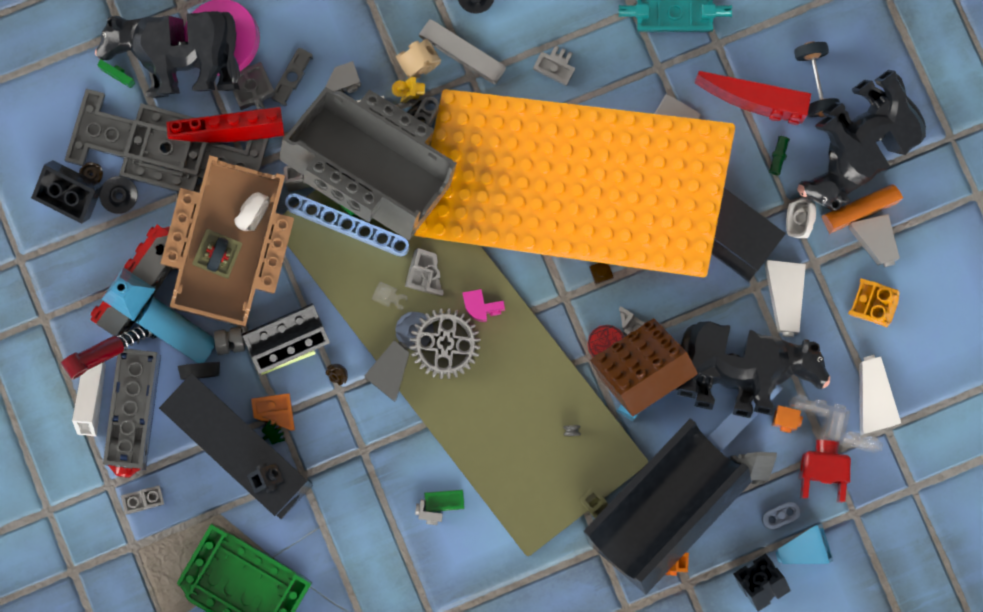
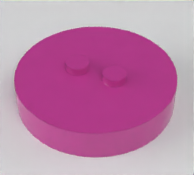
[184,0,260,76]

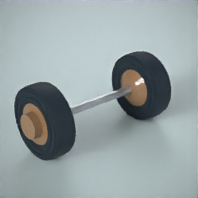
[794,41,840,117]

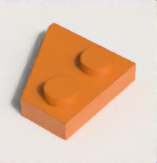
[251,393,295,431]

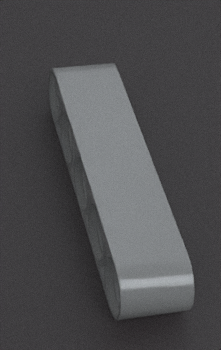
[419,19,506,85]

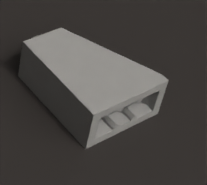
[848,214,900,267]

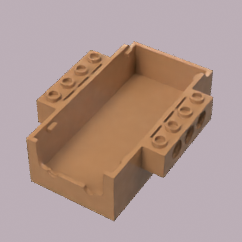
[160,155,294,327]

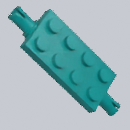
[618,0,732,32]

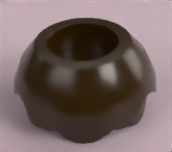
[79,162,103,183]
[326,364,348,386]

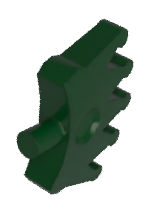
[262,420,285,445]

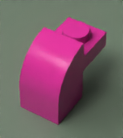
[463,289,505,322]

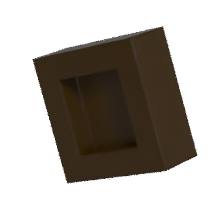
[589,263,614,285]

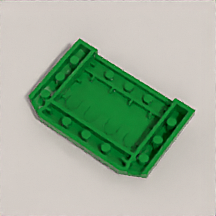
[177,523,312,612]

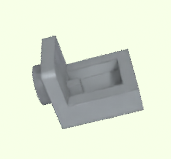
[415,499,443,525]

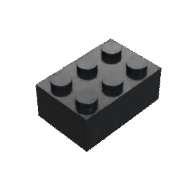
[31,160,103,224]

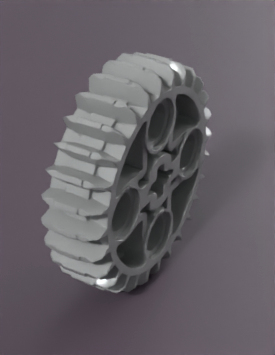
[409,308,481,379]

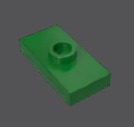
[97,59,135,88]
[424,490,465,512]

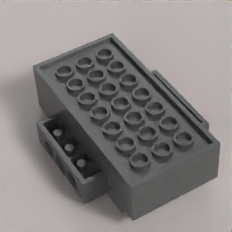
[279,87,457,240]

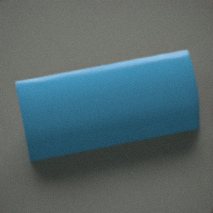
[135,296,215,363]

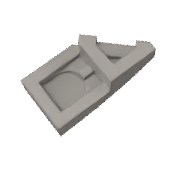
[619,306,644,335]

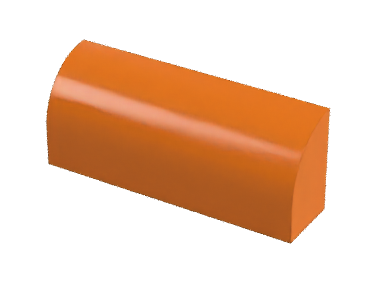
[821,184,903,234]

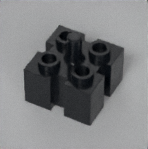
[733,553,791,611]

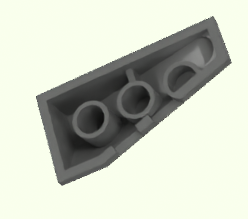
[728,452,777,485]

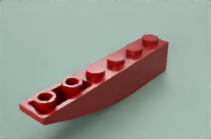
[166,107,285,142]

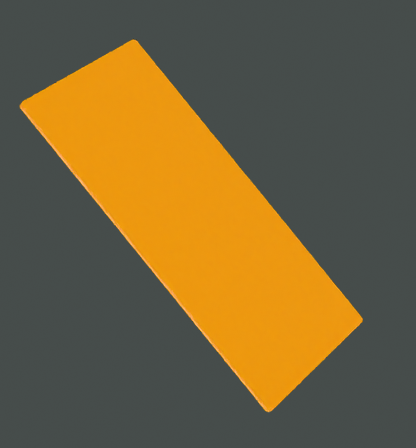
[414,89,736,278]

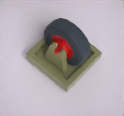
[192,229,243,279]

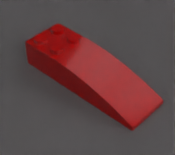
[695,71,812,125]

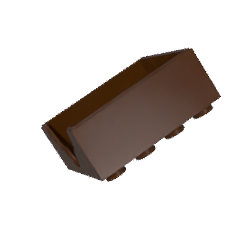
[590,318,698,417]

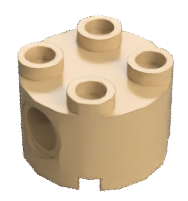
[396,39,441,79]

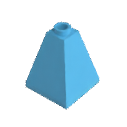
[101,267,156,321]
[776,524,834,564]

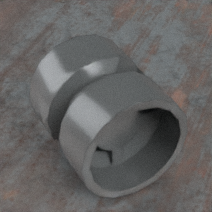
[214,327,245,356]

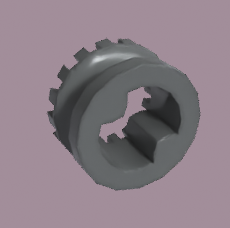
[563,425,581,436]

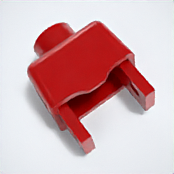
[798,440,851,503]

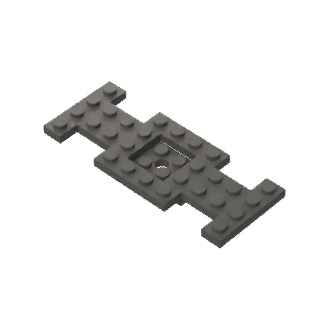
[64,89,269,192]

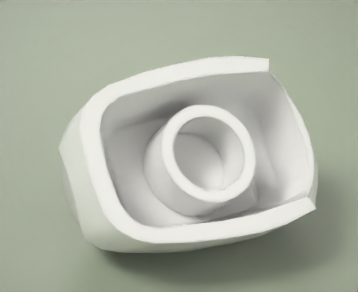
[234,192,270,231]
[786,198,816,238]

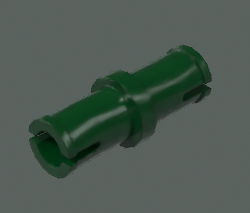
[769,136,790,176]

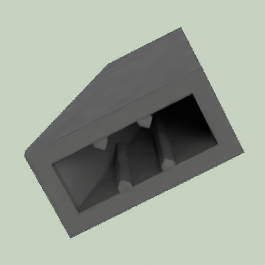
[364,340,410,402]

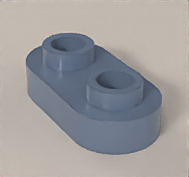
[762,502,800,530]

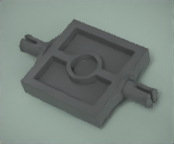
[233,62,276,110]

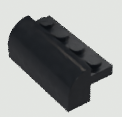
[242,303,330,374]

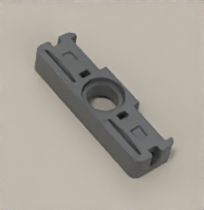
[272,48,313,106]

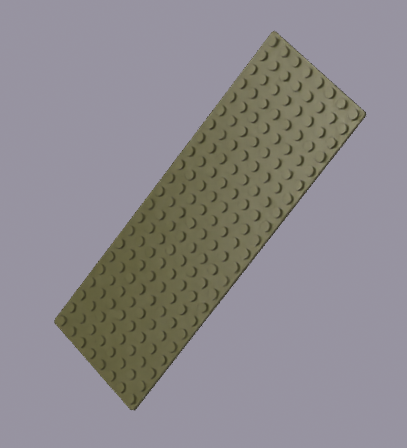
[283,190,648,556]

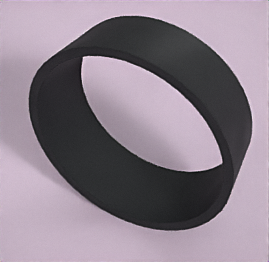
[177,362,220,380]

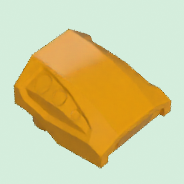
[848,278,900,328]

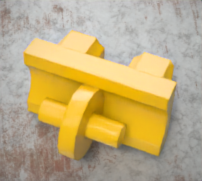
[392,77,425,103]

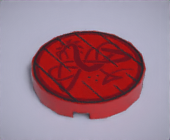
[587,325,624,358]

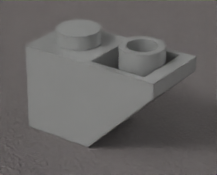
[325,61,361,93]

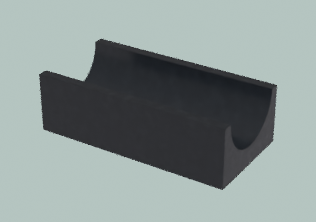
[711,188,786,282]
[159,373,313,520]
[583,418,752,595]

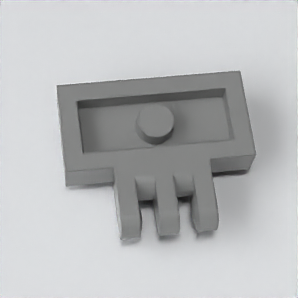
[533,45,575,86]

